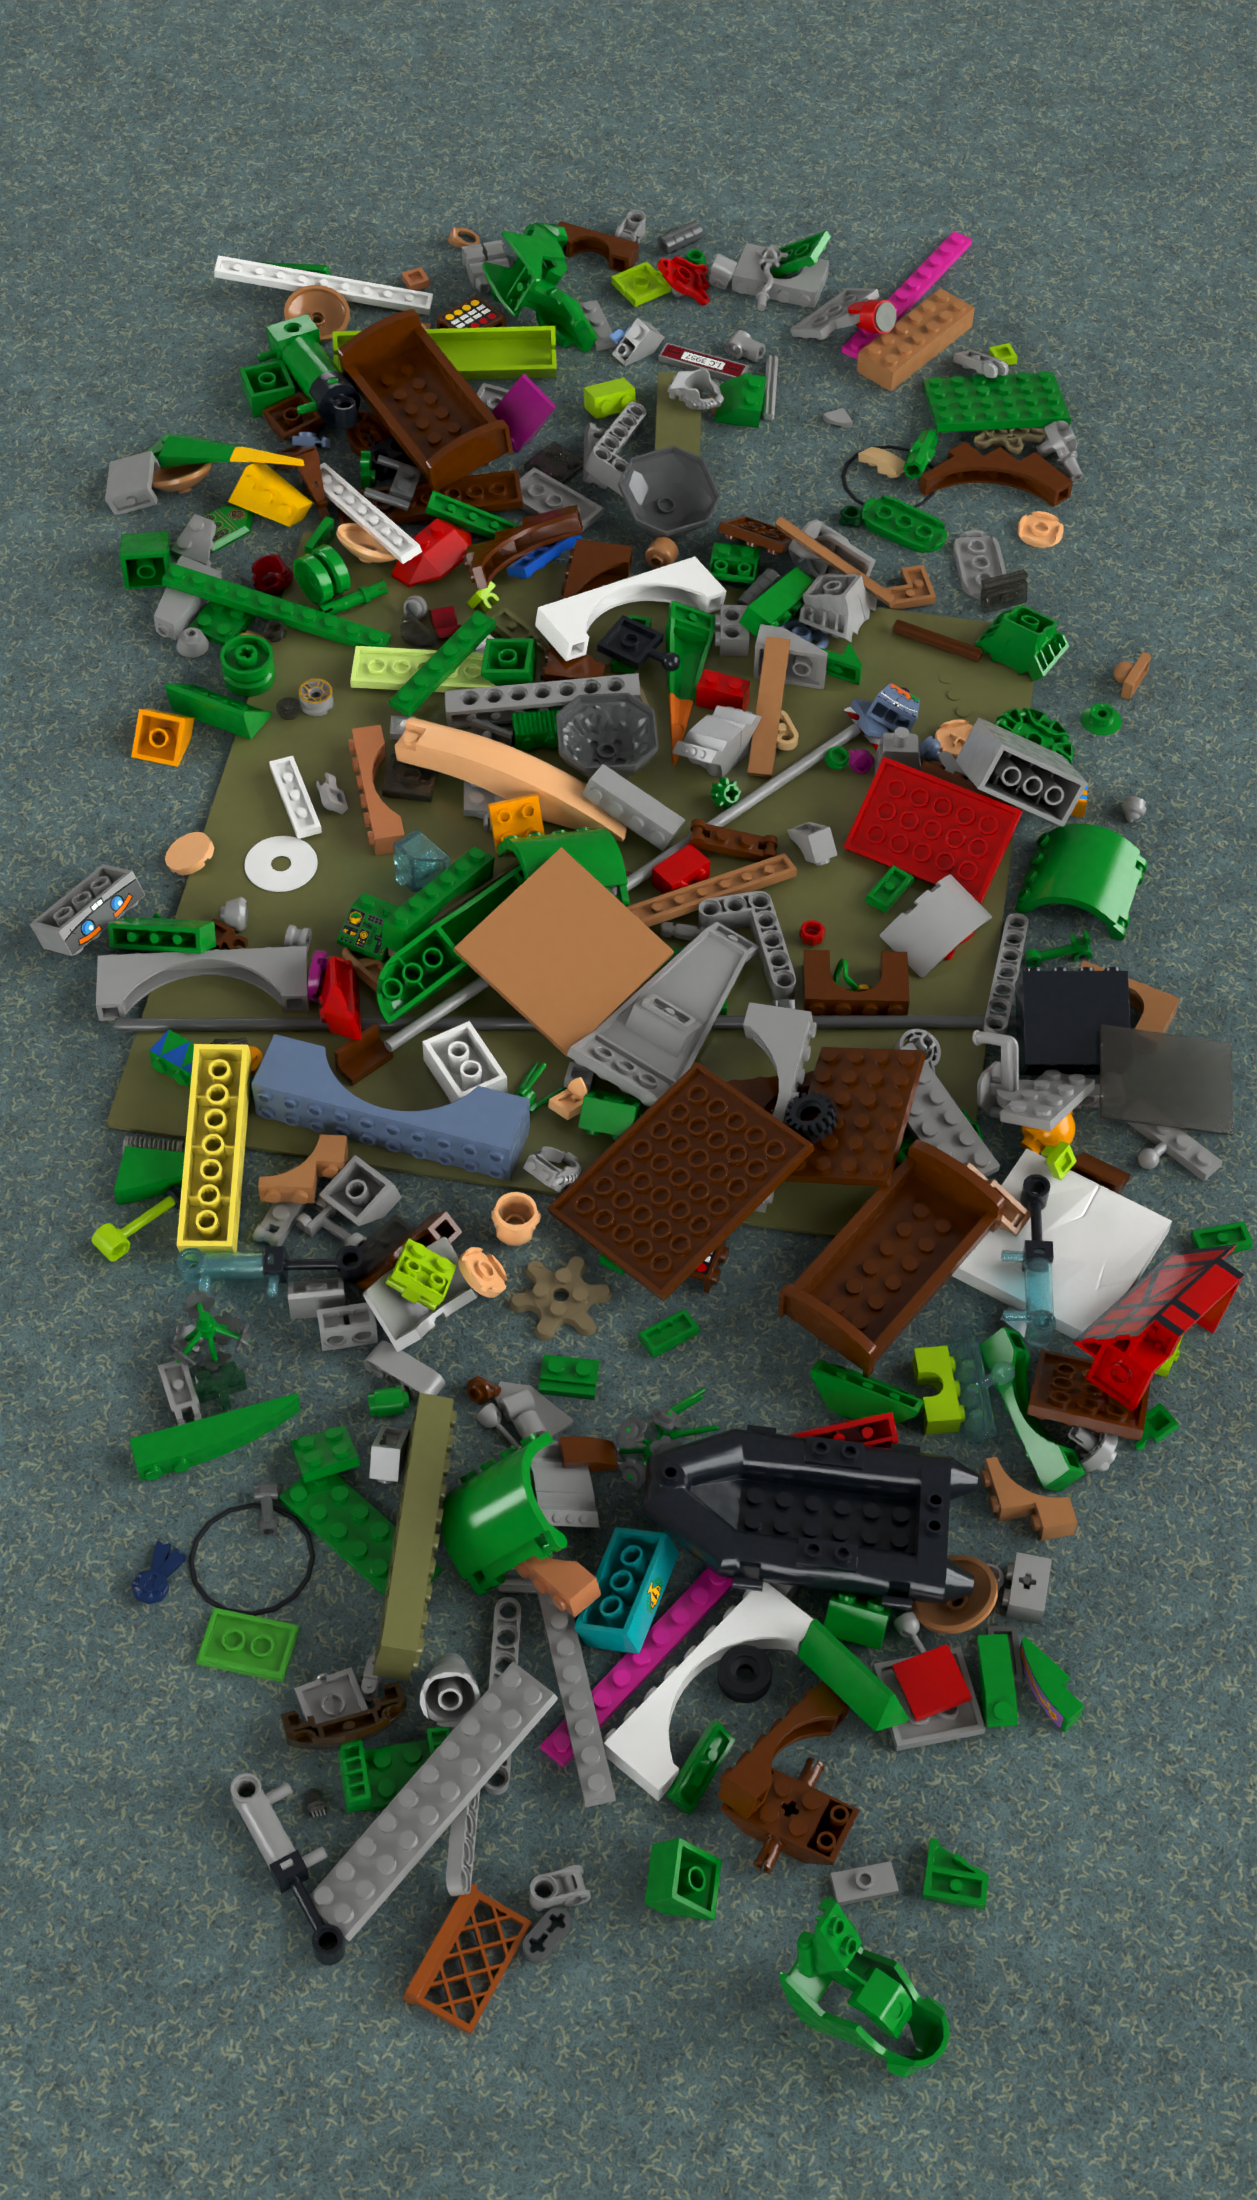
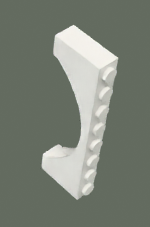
[535,557,726,661]
[603,1582,813,1801]

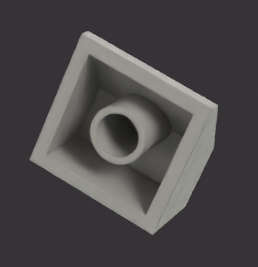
[319,1155,402,1226]

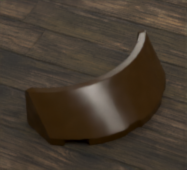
[281,1682,407,1750]

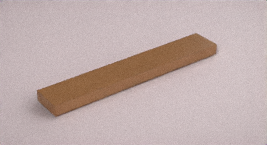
[775,517,896,608]
[747,637,790,778]

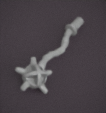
[756,244,788,311]

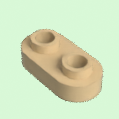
[776,710,799,751]

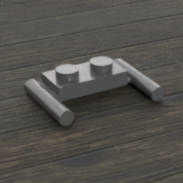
[363,454,422,511]

